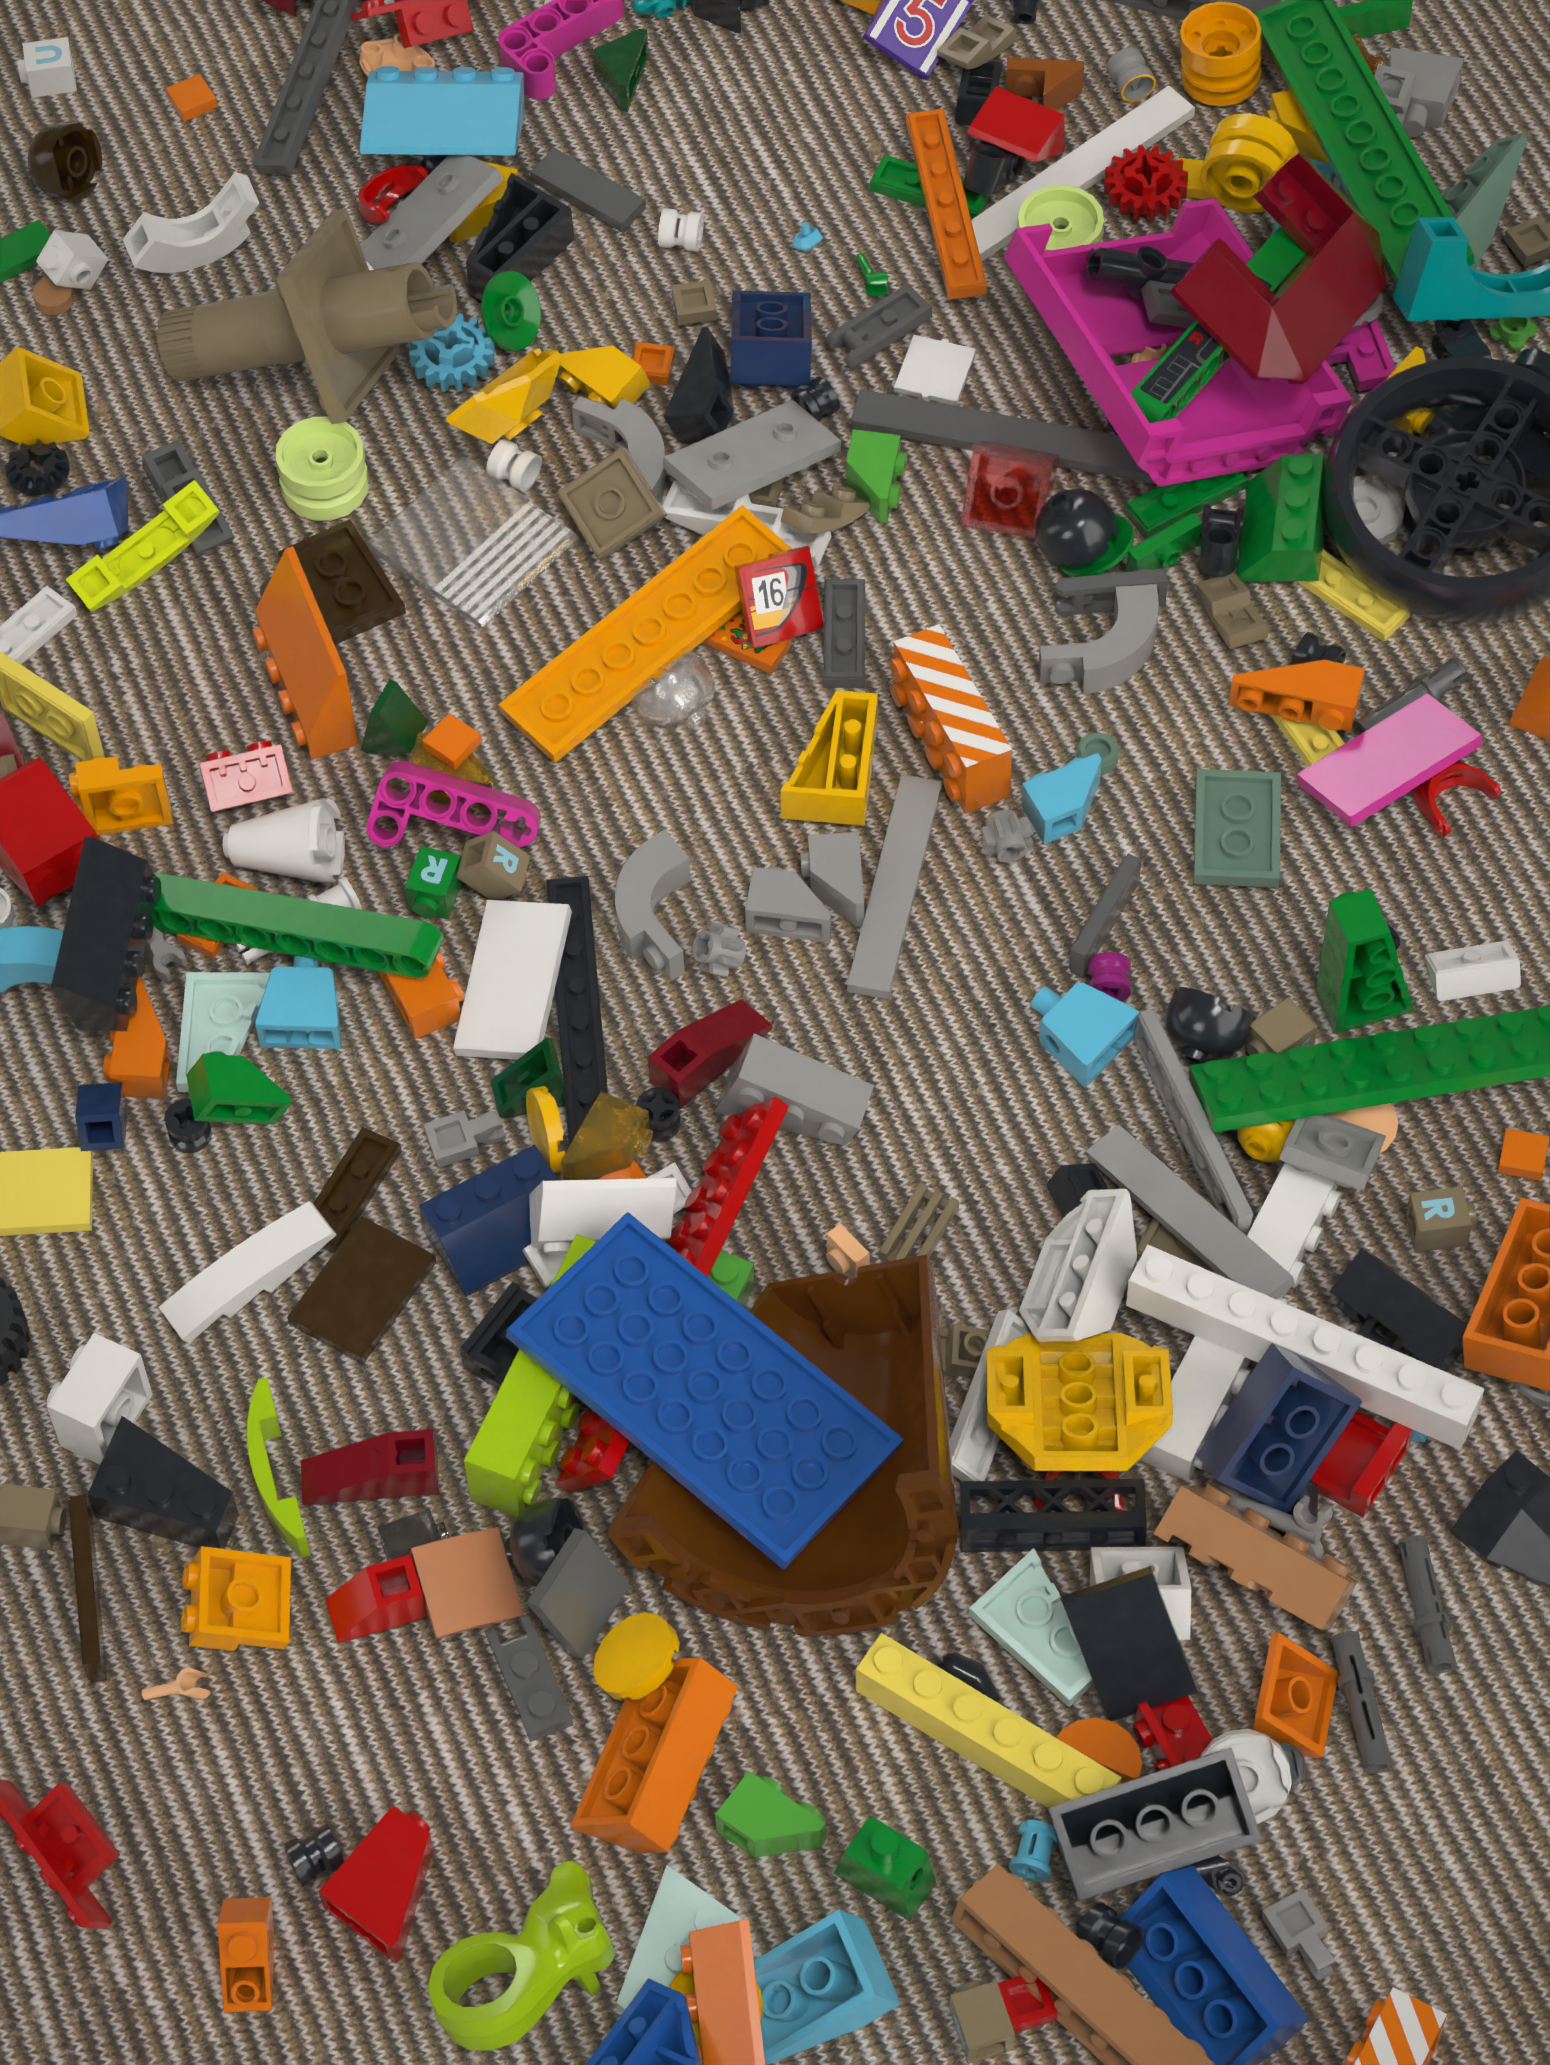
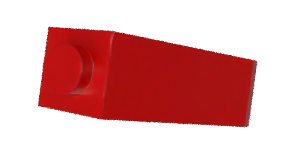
[319,1805,433,1964]

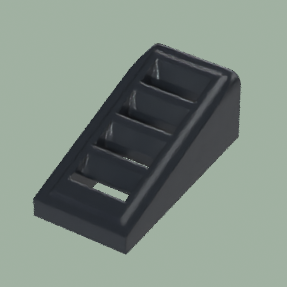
[955,61,1003,126]

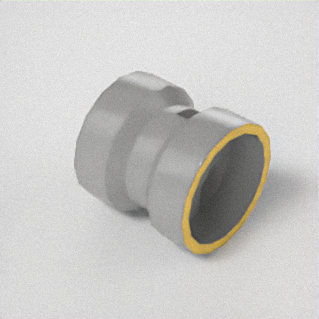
[1107,47,1156,102]

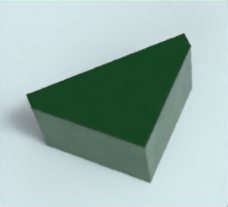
[593,29,649,112]
[361,679,429,754]
[491,1037,565,1119]

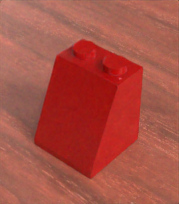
[0,757,99,906]

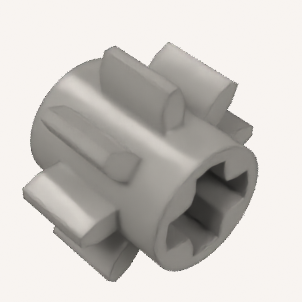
[980,810,1034,862]
[692,922,746,977]

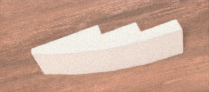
[662,481,832,567]
[159,1201,337,1343]

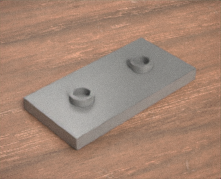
[360,155,504,270]
[663,400,841,510]

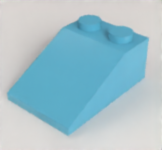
[754,1909,901,2065]

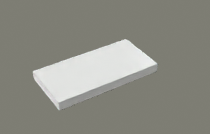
[453,900,572,1060]

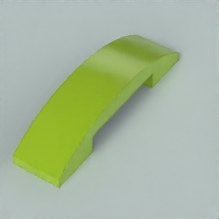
[247,1377,311,1558]

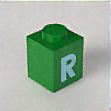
[404,846,463,919]

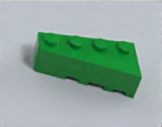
[1316,889,1415,1034]

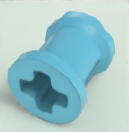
[1009,1820,1058,1882]

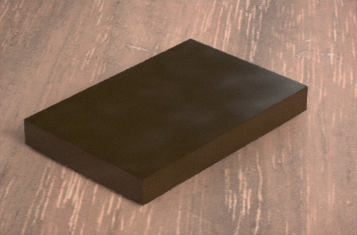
[278,519,406,645]
[287,1216,437,1365]

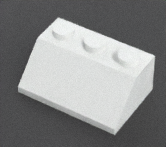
[529,1178,676,1254]

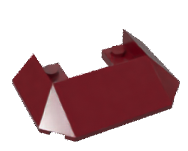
[1170,147,1387,384]

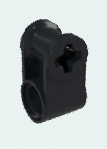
[963,141,1025,195]
[1431,319,1493,360]
[1199,504,1244,577]

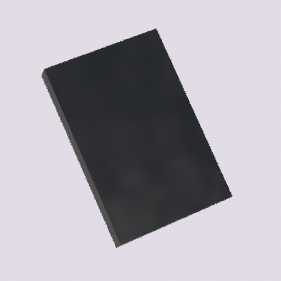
[1061,1566,1198,1721]

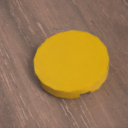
[526,1086,567,1173]
[593,1612,680,1701]

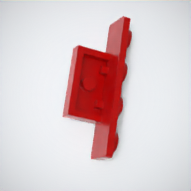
[350,0,474,48]
[0,1779,120,1929]

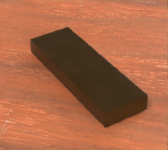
[313,1127,402,1253]

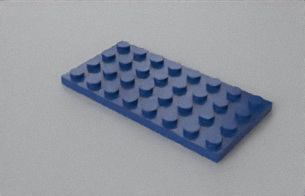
[506,1212,904,1570]

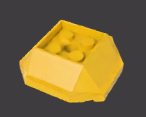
[986,1333,1173,1471]

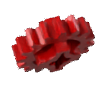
[1104,145,1188,221]

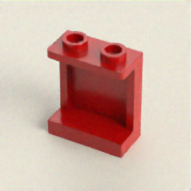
[1311,1411,1413,1518]

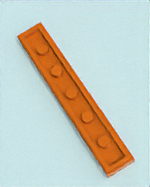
[906,108,987,300]

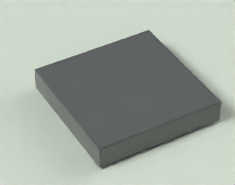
[526,1528,630,1660]

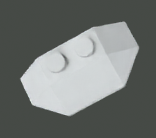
[1019,1189,1137,1342]

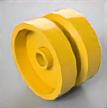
[1200,113,1296,213]

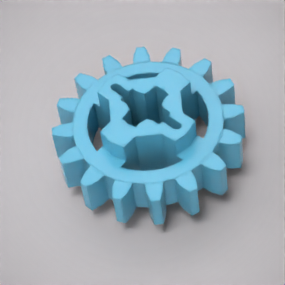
[409,313,495,392]

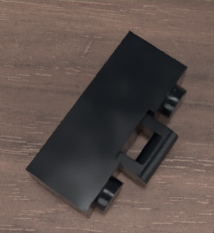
[1330,1248,1468,1372]

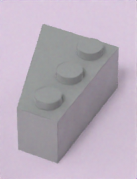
[714,1034,874,1146]

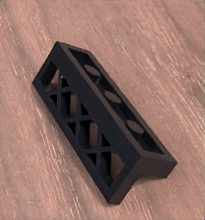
[960,1478,1147,1553]

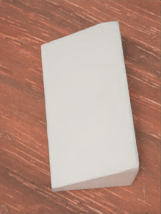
[1425,941,1521,1001]

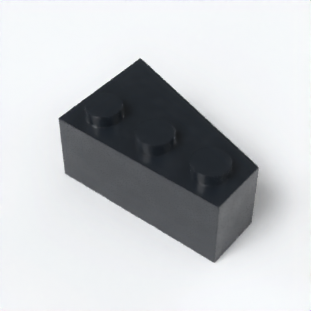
[466,173,574,301]
[88,1416,239,1549]

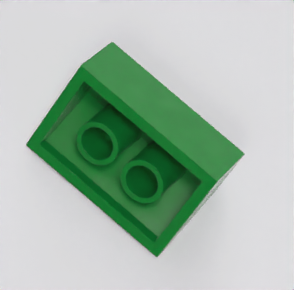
[1237,454,1326,582]

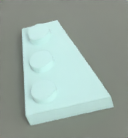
[176,972,270,1092]
[969,1548,1094,1707]
[616,1865,743,2013]

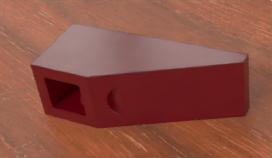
[648,999,772,1109]
[301,1429,440,1505]

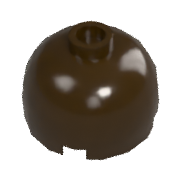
[28,122,102,201]

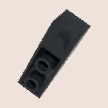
[664,326,734,443]

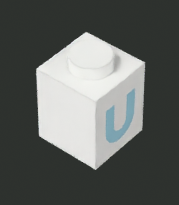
[17,37,77,98]

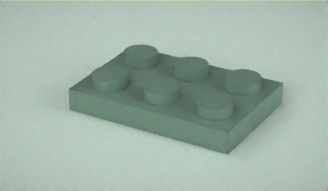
[1193,769,1281,888]

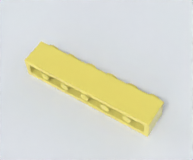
[856,1633,1122,1808]

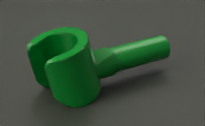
[855,253,888,296]

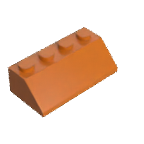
[570,1657,738,1853]
[680,1919,765,2065]

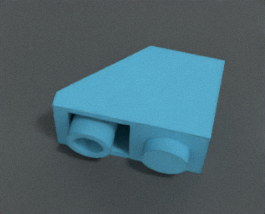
[1021,753,1102,844]

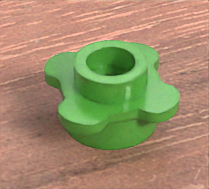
[1490,317,1537,351]

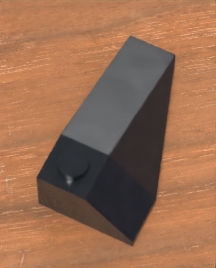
[1451,1450,1550,1586]

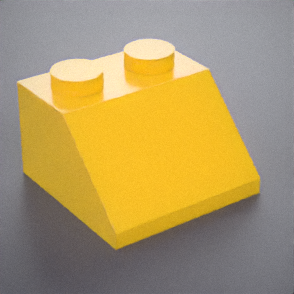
[0,346,90,446]

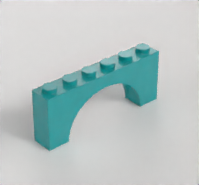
[1393,217,1550,322]

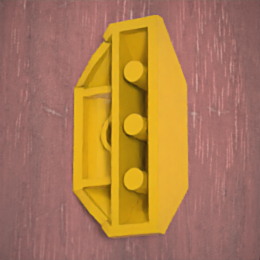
[445,348,562,444]

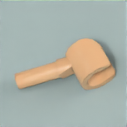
[142,1668,210,1700]

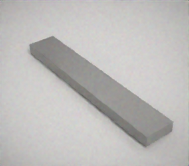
[847,774,942,1000]
[1133,1008,1253,1236]
[1086,1125,1295,1299]

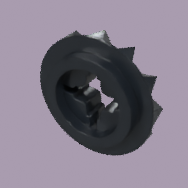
[4,438,70,495]

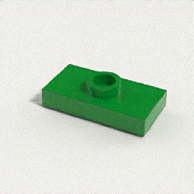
[1125,513,1203,572]

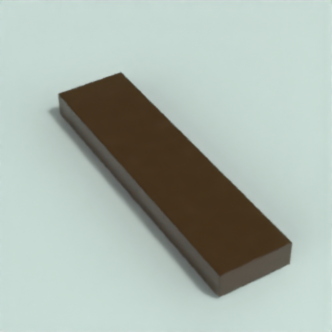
[68,1494,107,1683]

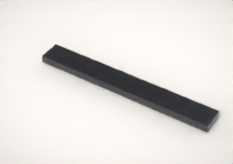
[546,876,615,1180]

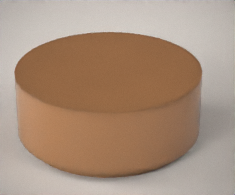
[32,277,74,315]

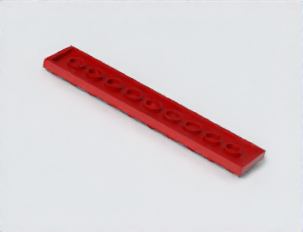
[555,1096,789,1494]

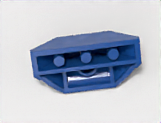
[585,1978,701,2065]

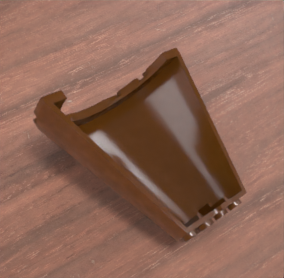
[607,1254,958,1636]

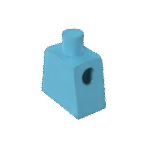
[255,956,342,1049]
[1031,982,1140,1088]

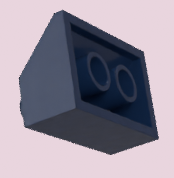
[419,1144,558,1297]
[1197,1343,1362,1513]

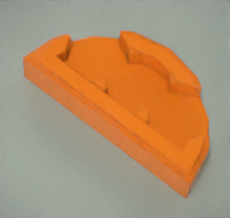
[1056,1718,1142,1782]

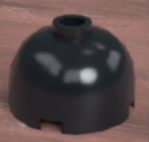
[1035,488,1119,569]
[1165,987,1256,1064]
[505,1497,585,1587]

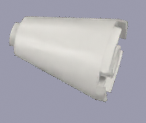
[223,798,345,883]

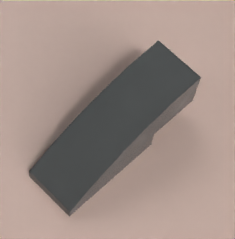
[142,439,234,555]

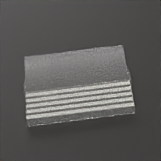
[366,456,579,628]

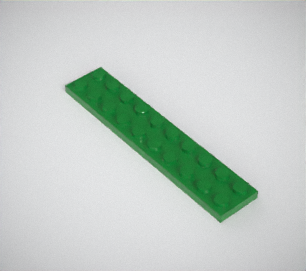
[1254,0,1475,285]
[1189,1005,1550,1133]

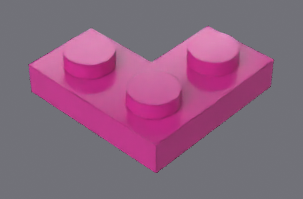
[1326,318,1396,391]

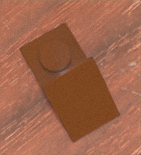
[1006,57,1084,111]

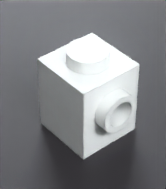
[36,230,108,290]

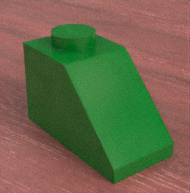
[186,1051,292,1125]

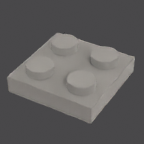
[1279,1114,1386,1191]

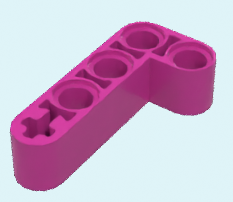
[498,0,625,100]
[366,761,541,847]

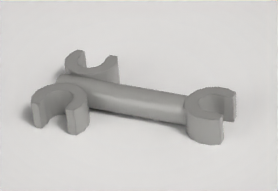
[1216,1482,1333,1559]

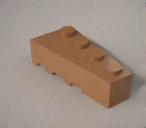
[1153,1483,1358,1630]

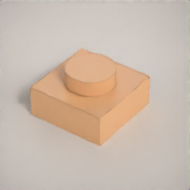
[826,1223,870,1279]

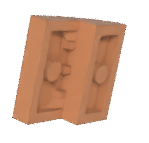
[410,1527,524,1640]

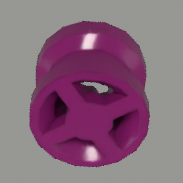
[1088,952,1131,1002]

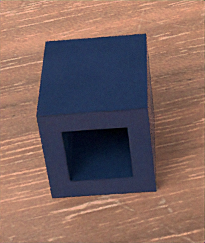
[75,1082,127,1151]

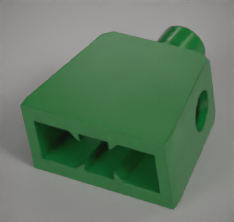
[834,1816,936,1922]

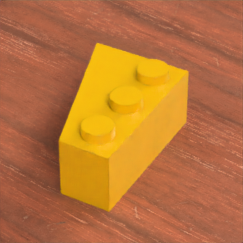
[780,690,878,826]

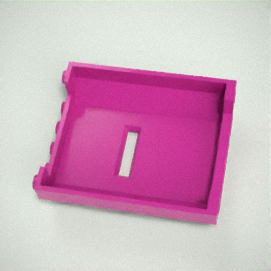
[1004,198,1353,487]

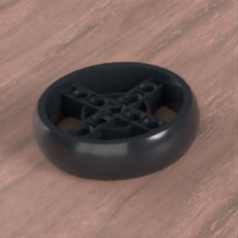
[1322,357,1550,623]

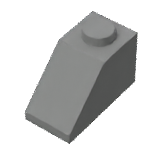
[800,832,864,927]
[745,867,832,943]

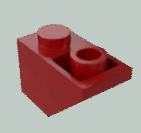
[325,1554,427,1644]

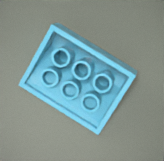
[360,66,525,155]

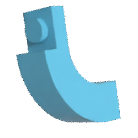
[0,926,63,994]

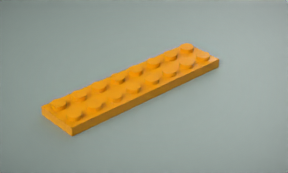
[498,505,792,763]

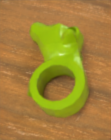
[428,1861,616,2051]

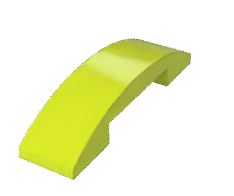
[66,480,220,612]

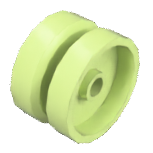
[1017,185,1104,251]
[275,416,369,521]

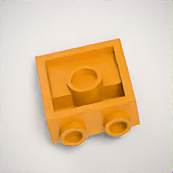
[69,756,174,835]
[181,1546,291,1651]

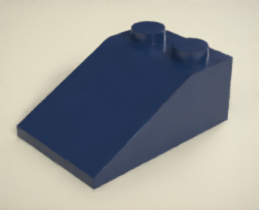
[730,290,812,389]

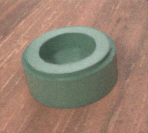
[1077,733,1119,775]

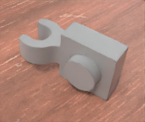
[144,927,187,983]
[423,1110,506,1168]
[1262,1888,1335,1982]

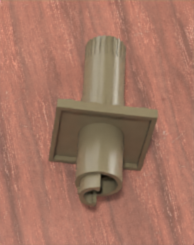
[156,208,457,424]

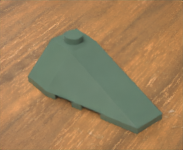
[1441,133,1528,268]

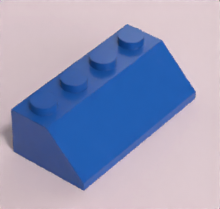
[1119,1866,1310,2065]

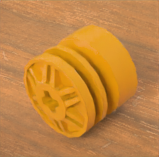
[1180,1,1262,106]

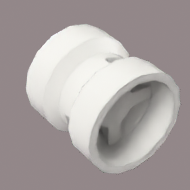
[658,208,704,252]
[486,439,542,492]

